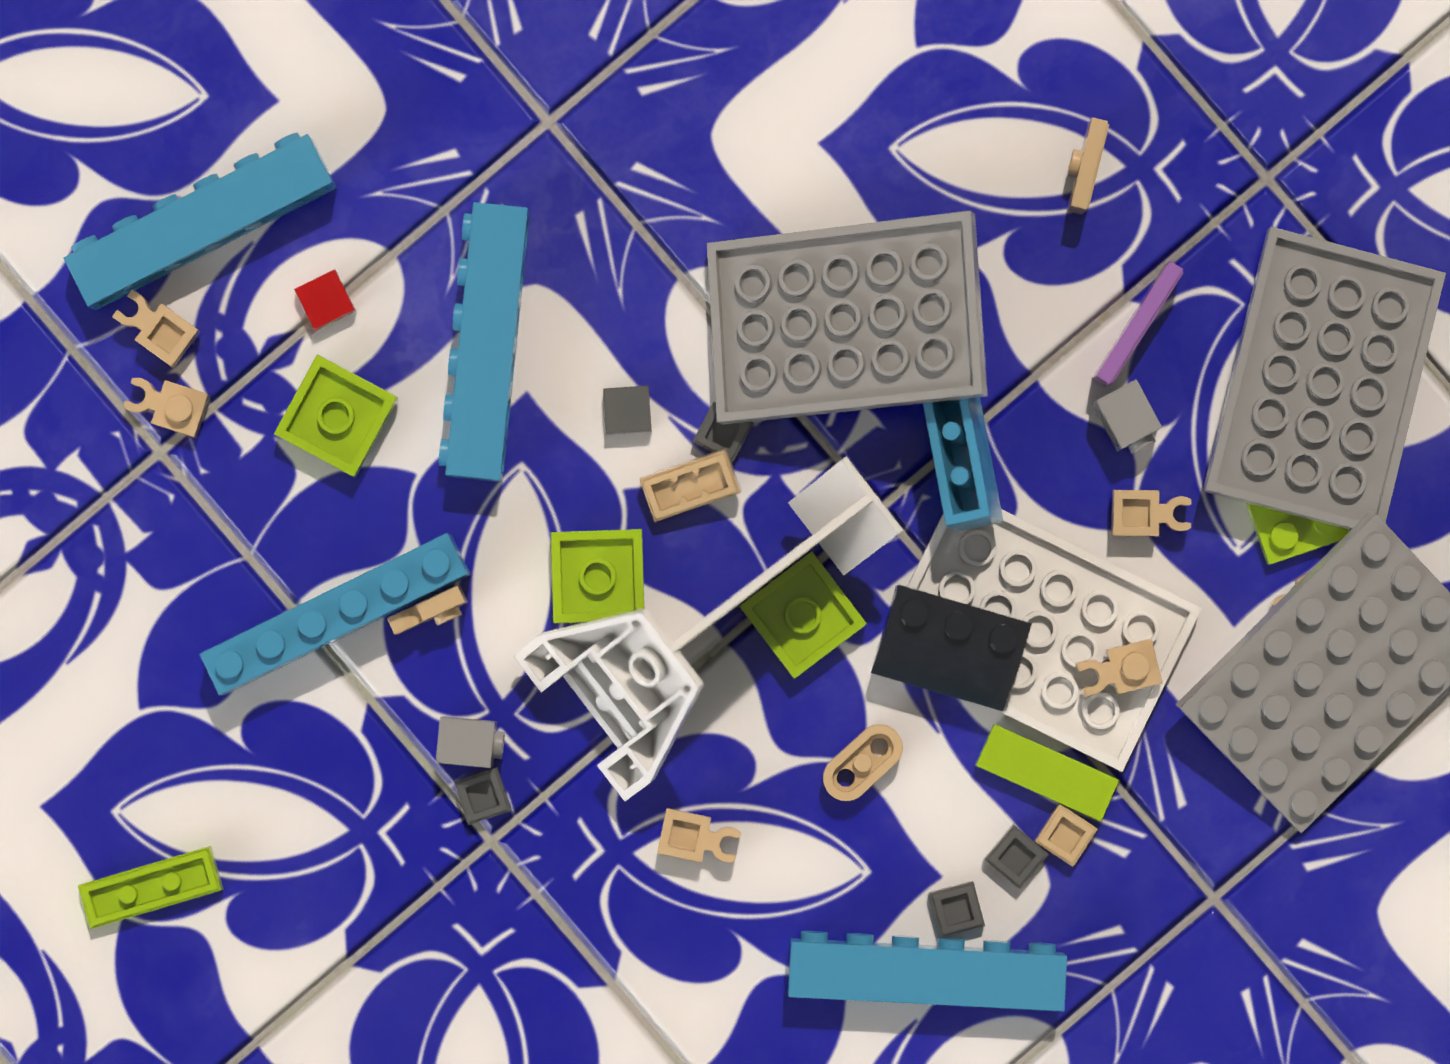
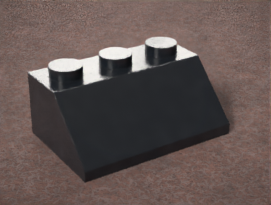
[871,584,1032,711]

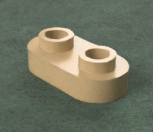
[823,724,903,801]

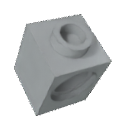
[1091,379,1162,454]
[436,716,505,768]

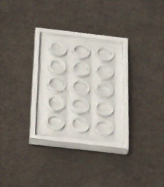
[876,509,1202,772]

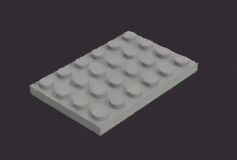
[707,211,987,425]
[1203,227,1446,530]
[1175,511,1450,833]

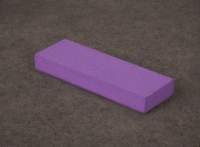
[1092,261,1184,387]

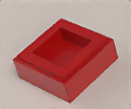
[294,269,356,331]

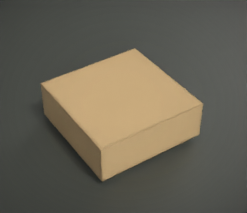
[1034,803,1098,867]

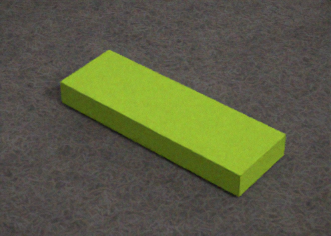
[975,724,1119,821]
[78,846,224,929]

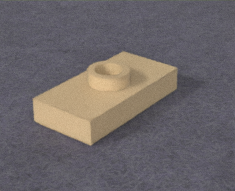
[1067,117,1109,215]
[639,448,741,522]

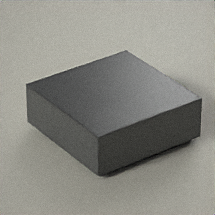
[603,385,652,435]
[692,401,754,463]
[454,767,512,825]
[984,824,1049,889]
[929,881,985,937]

